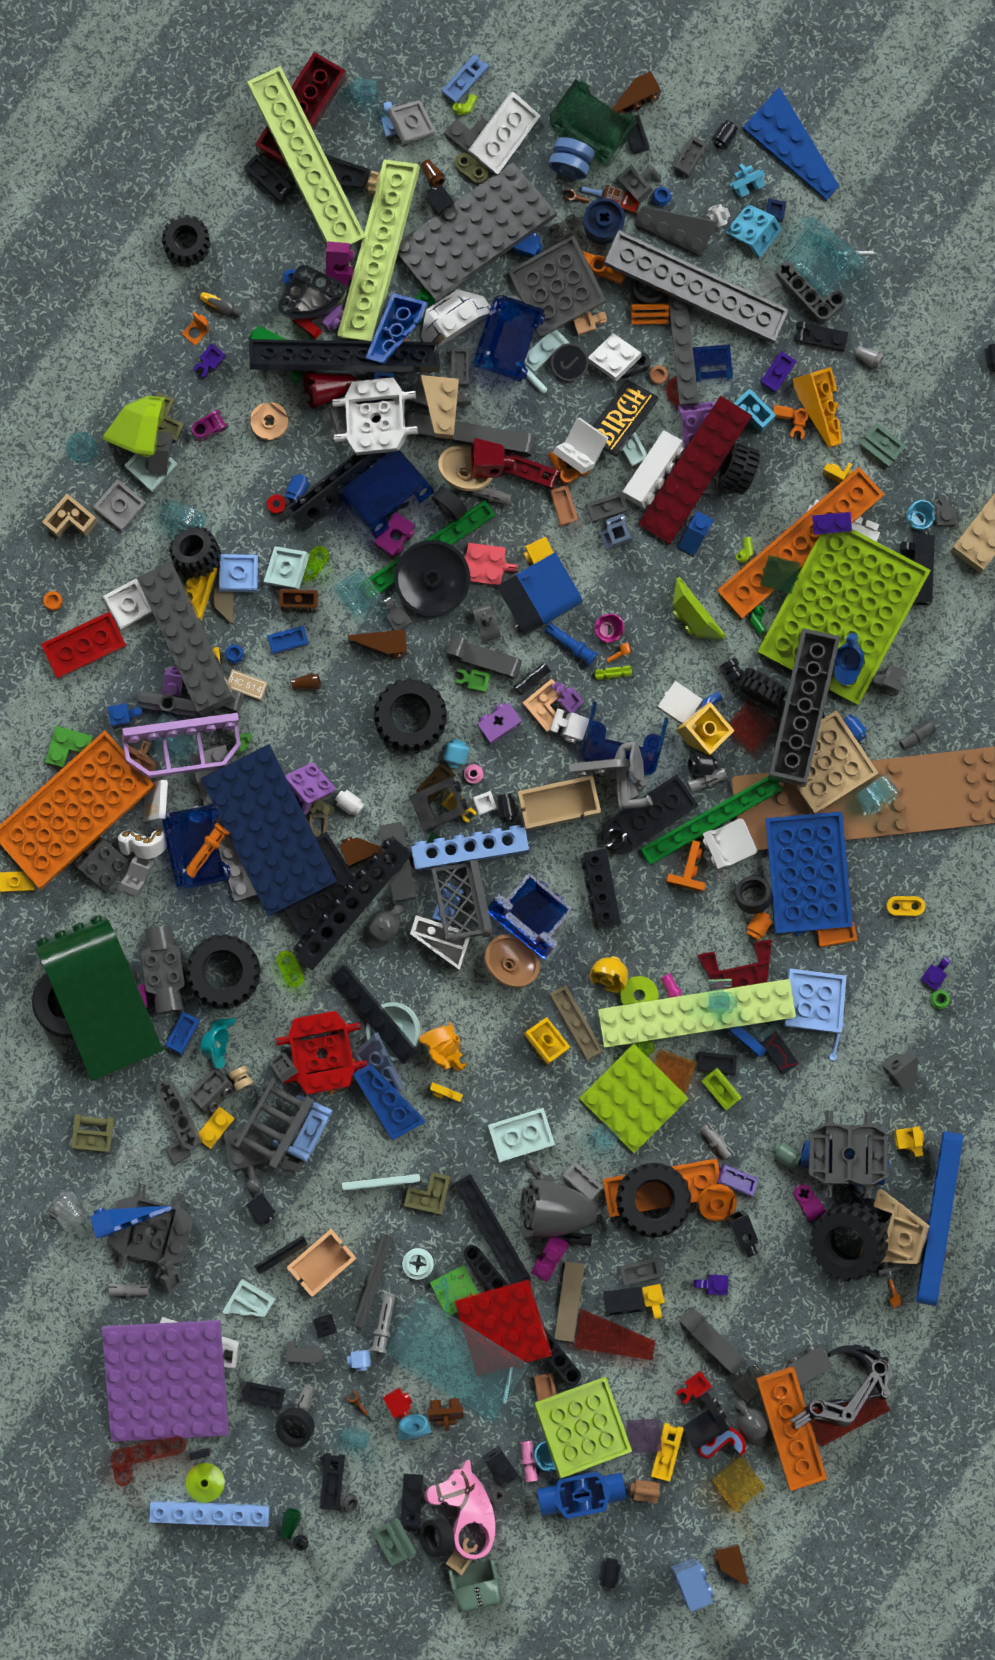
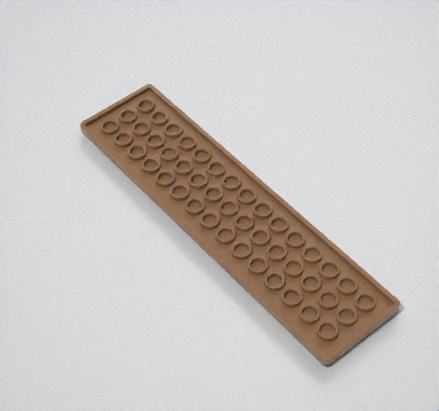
[731,747,995,851]

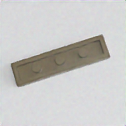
[549,985,604,1061]
[554,1261,585,1342]

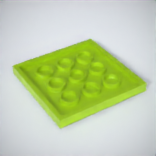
[579,1044,689,1153]
[533,1377,632,1479]

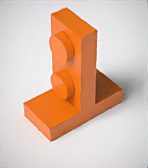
[666,840,706,892]

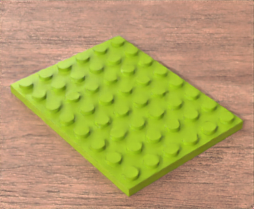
[757,529,931,705]

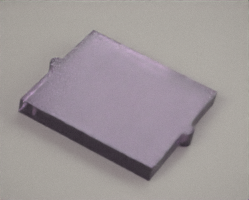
[626,1418,663,1453]

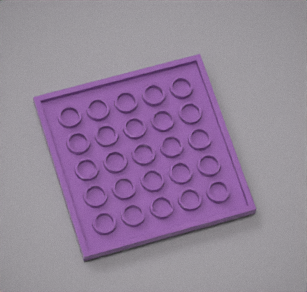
[102,1320,229,1442]

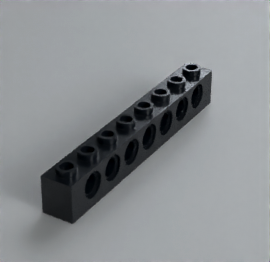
[293,835,413,971]

